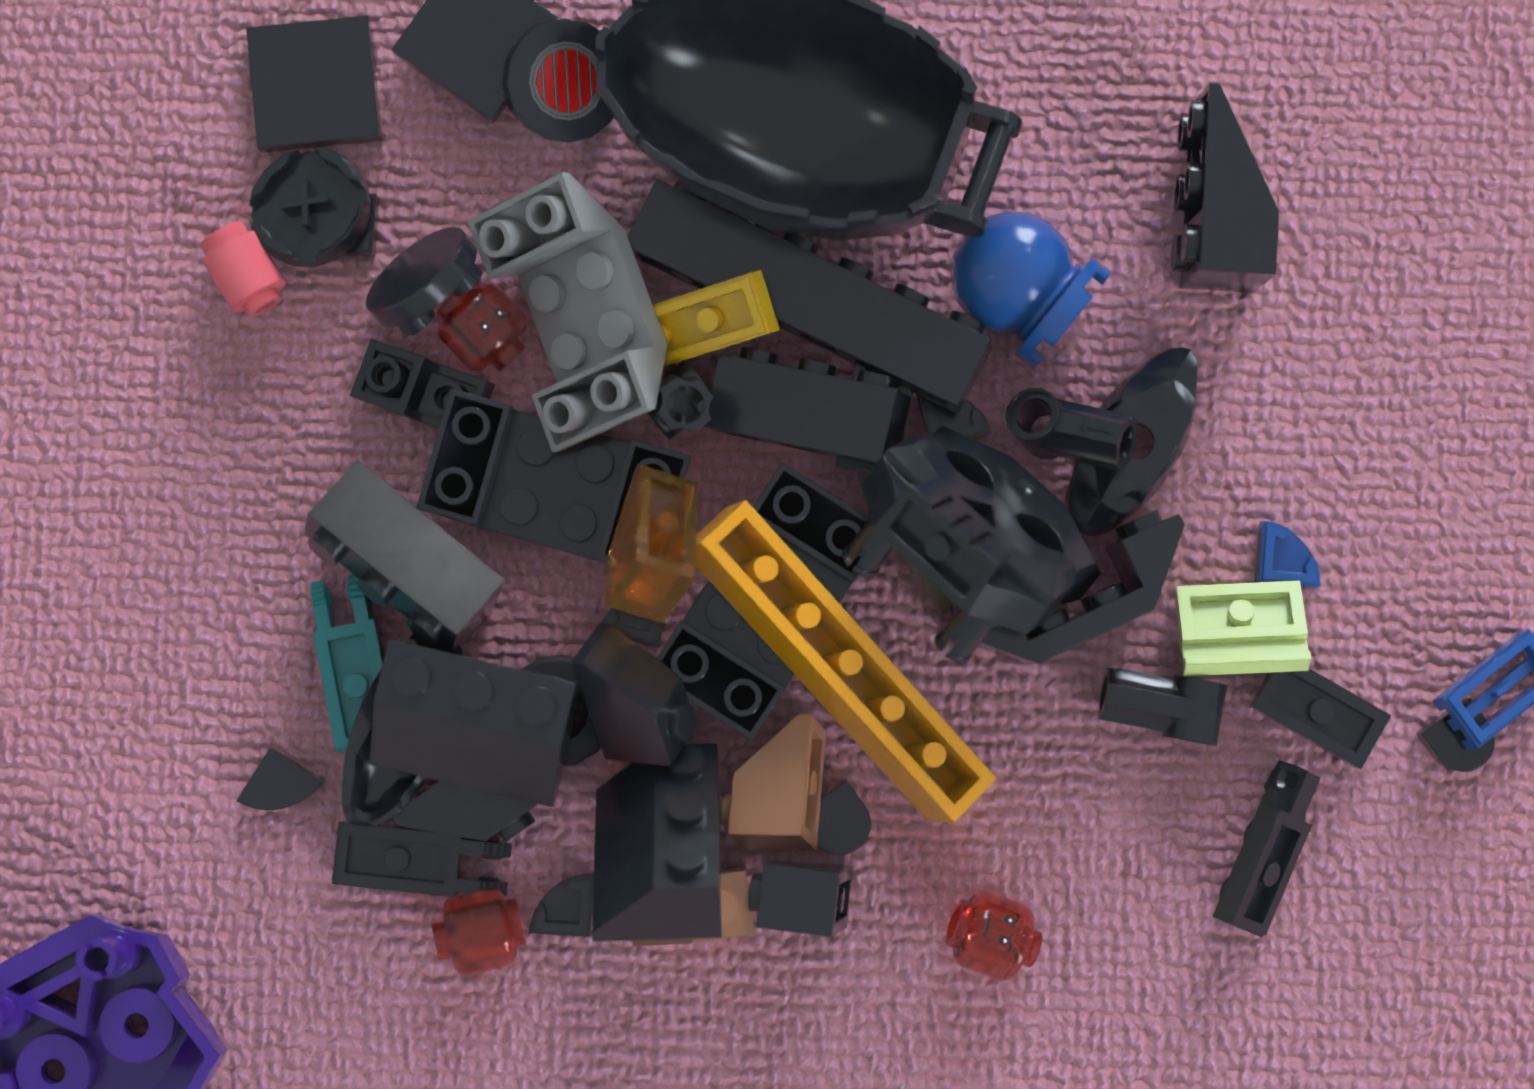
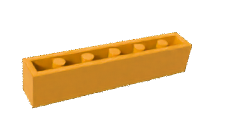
[681,500,997,823]

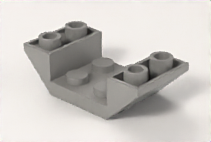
[468,172,667,453]

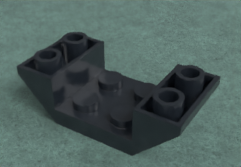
[416,388,692,576]
[657,462,869,741]
[940,509,1185,665]

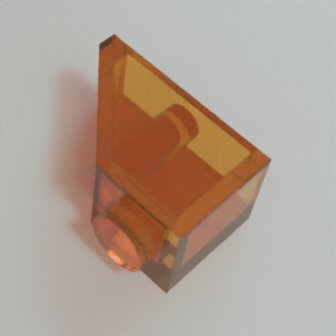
[605,464,697,623]

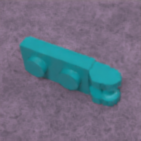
[310,574,384,753]

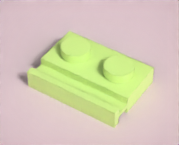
[1174,581,1311,676]

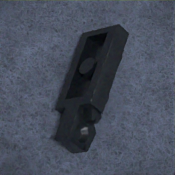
[1212,760,1320,937]

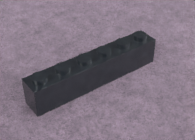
[627,178,992,414]

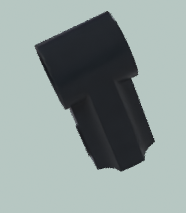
[648,360,714,440]
[1005,388,1138,471]
[1098,668,1227,746]

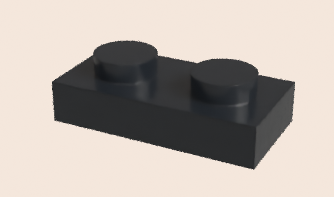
[1249,668,1391,769]

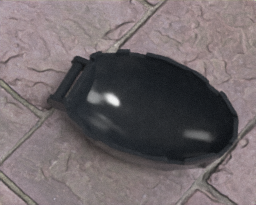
[596,0,1023,241]

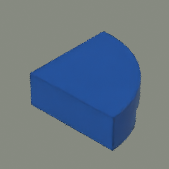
[1255,521,1320,588]

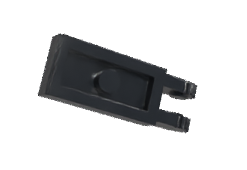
[331,821,512,897]

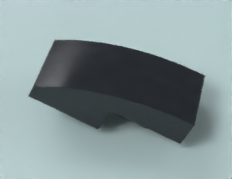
[350,339,495,429]

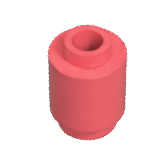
[200,221,286,317]

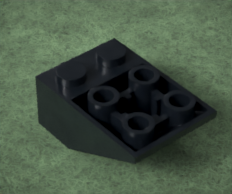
[1171,82,1279,293]

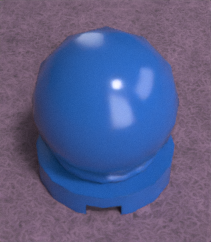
[951,211,1112,369]

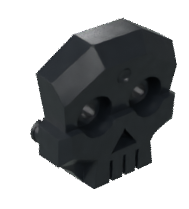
[842,426,1101,664]

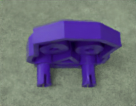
[0,912,227,1089]

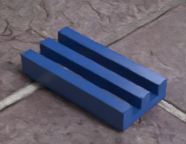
[1432,629,1534,751]

